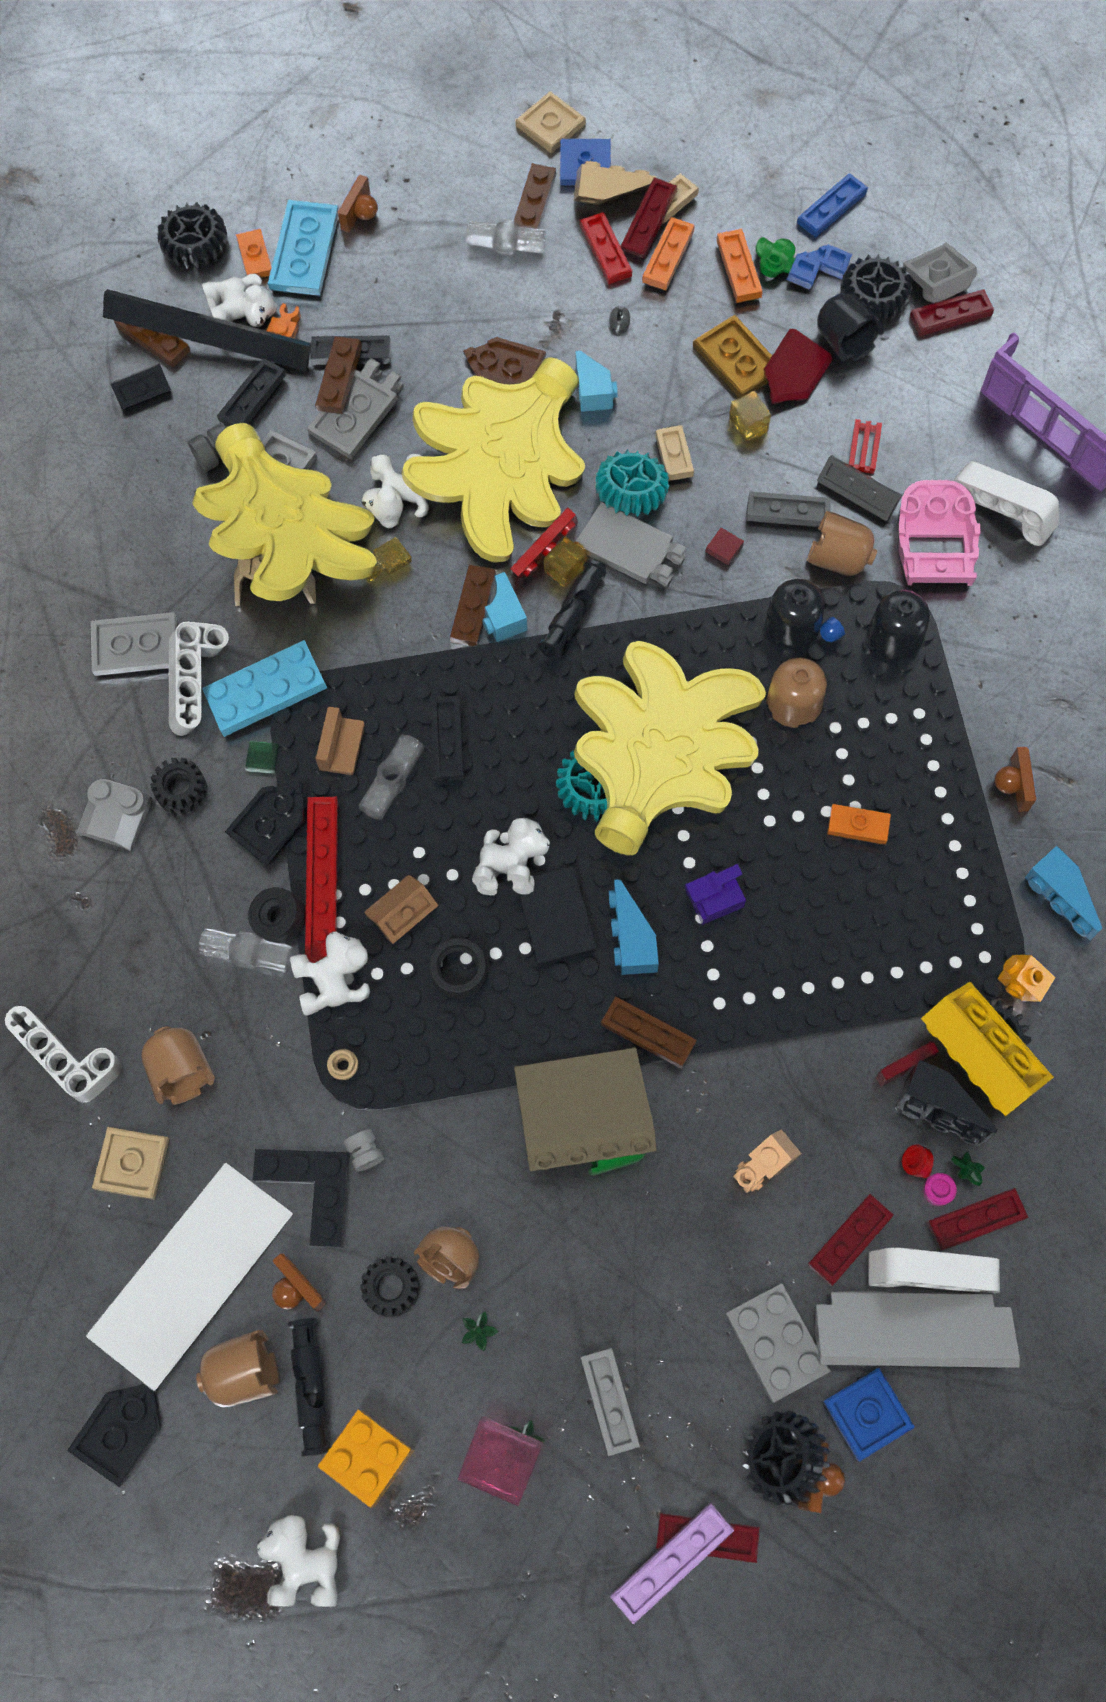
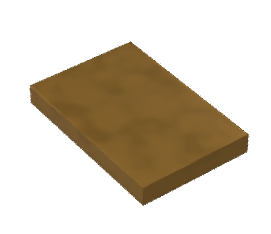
[693,315,772,400]

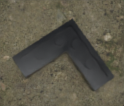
[252,1149,350,1248]

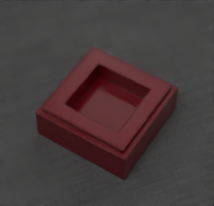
[706,528,744,566]

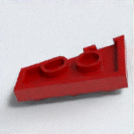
[510,507,578,579]

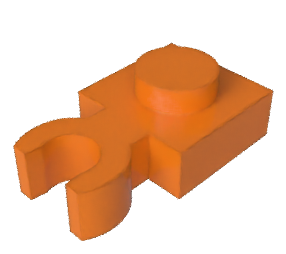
[267,303,301,339]

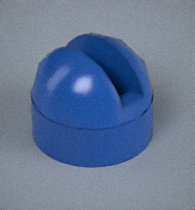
[820,617,845,642]

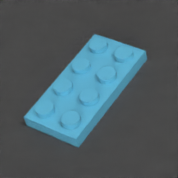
[268,200,339,296]
[202,640,327,737]

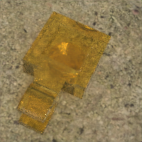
[366,537,412,582]

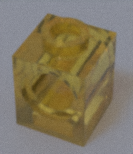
[729,391,771,441]
[544,537,587,588]

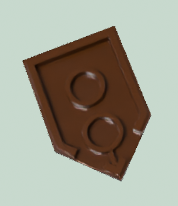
[463,337,546,385]

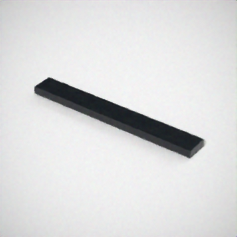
[103,289,311,371]

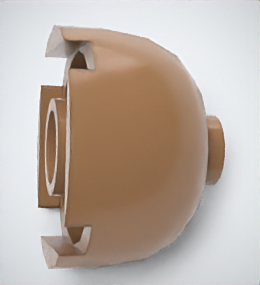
[414,1226,479,1289]

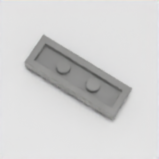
[581,1348,640,1456]

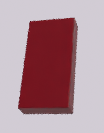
[876,1042,939,1087]

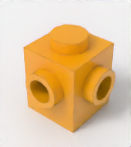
[998,955,1056,1002]

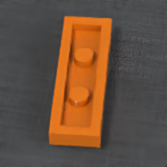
[642,217,695,290]
[716,229,763,303]

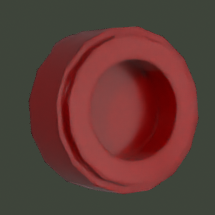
[902,1144,934,1178]

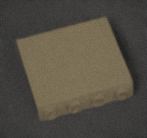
[514,1048,656,1171]

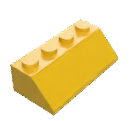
[921,982,1054,1117]

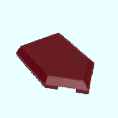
[763,329,833,404]

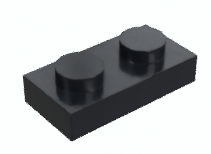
[110,364,171,409]

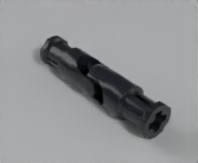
[539,559,607,659]
[288,1318,331,1457]

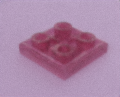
[457,1416,543,1506]

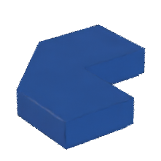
[786,244,852,290]

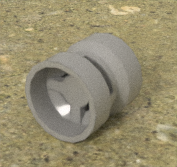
[344,1129,384,1172]

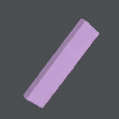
[611,1502,734,1624]

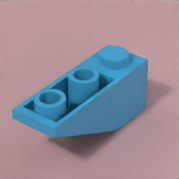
[1025,846,1102,941]
[609,880,659,975]

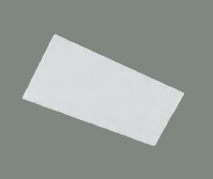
[86,1163,293,1391]

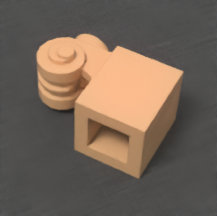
[733,1129,802,1193]

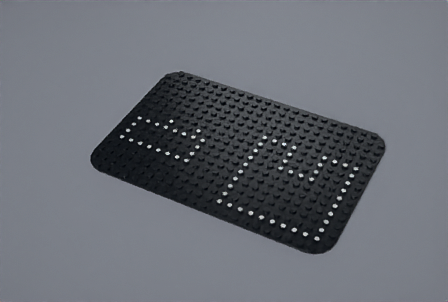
[270,581,1025,1111]

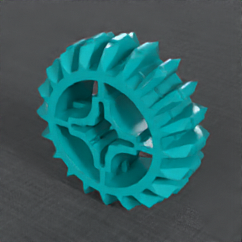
[595,449,669,517]
[556,751,607,822]

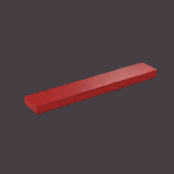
[305,796,338,963]

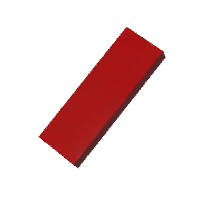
[580,212,632,284]

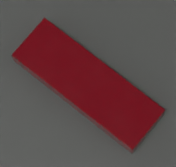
[621,177,678,259]
[910,289,994,336]
[927,1188,1029,1252]
[807,1194,894,1287]
[656,1513,760,1563]

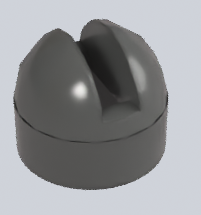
[610,306,630,330]

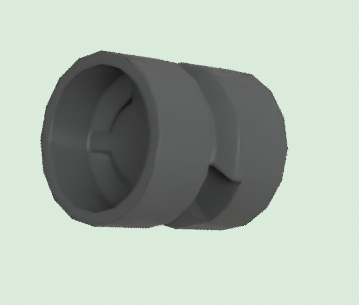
[188,423,225,473]

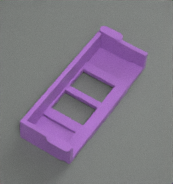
[980,333,1106,492]

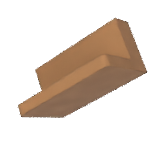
[316,707,365,775]
[364,875,438,944]

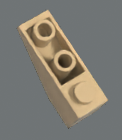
[574,161,657,205]

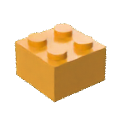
[317,1409,414,1508]

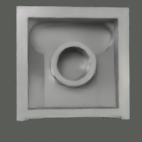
[903,242,977,303]
[76,779,153,851]

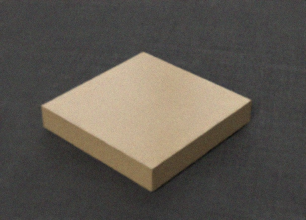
[516,91,586,154]
[92,1127,170,1200]

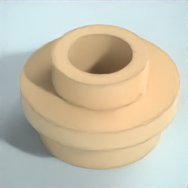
[327,1049,358,1080]

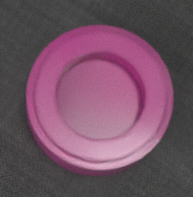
[923,1173,957,1206]

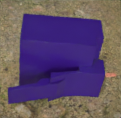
[685,864,746,925]

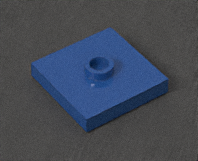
[560,139,611,186]
[822,1368,915,1462]

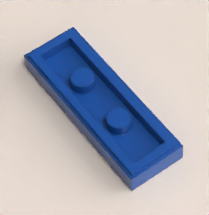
[797,173,868,238]

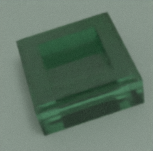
[245,741,279,774]

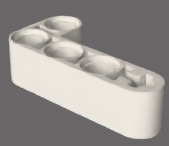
[952,461,1060,546]
[169,621,229,736]
[5,1006,122,1103]
[869,1248,1000,1293]

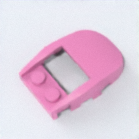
[898,480,981,586]

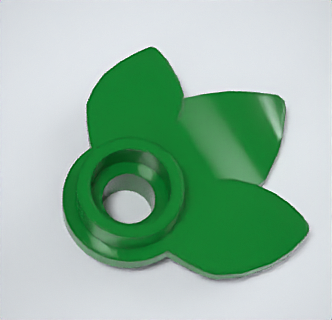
[755,237,796,278]

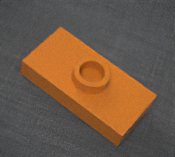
[236,229,272,278]
[827,804,891,845]

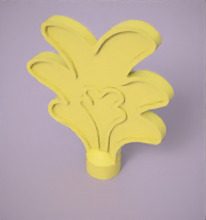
[402,358,585,562]
[192,423,377,601]
[574,641,766,855]

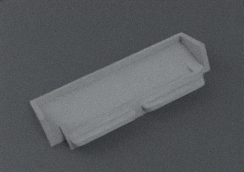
[814,1291,1020,1368]

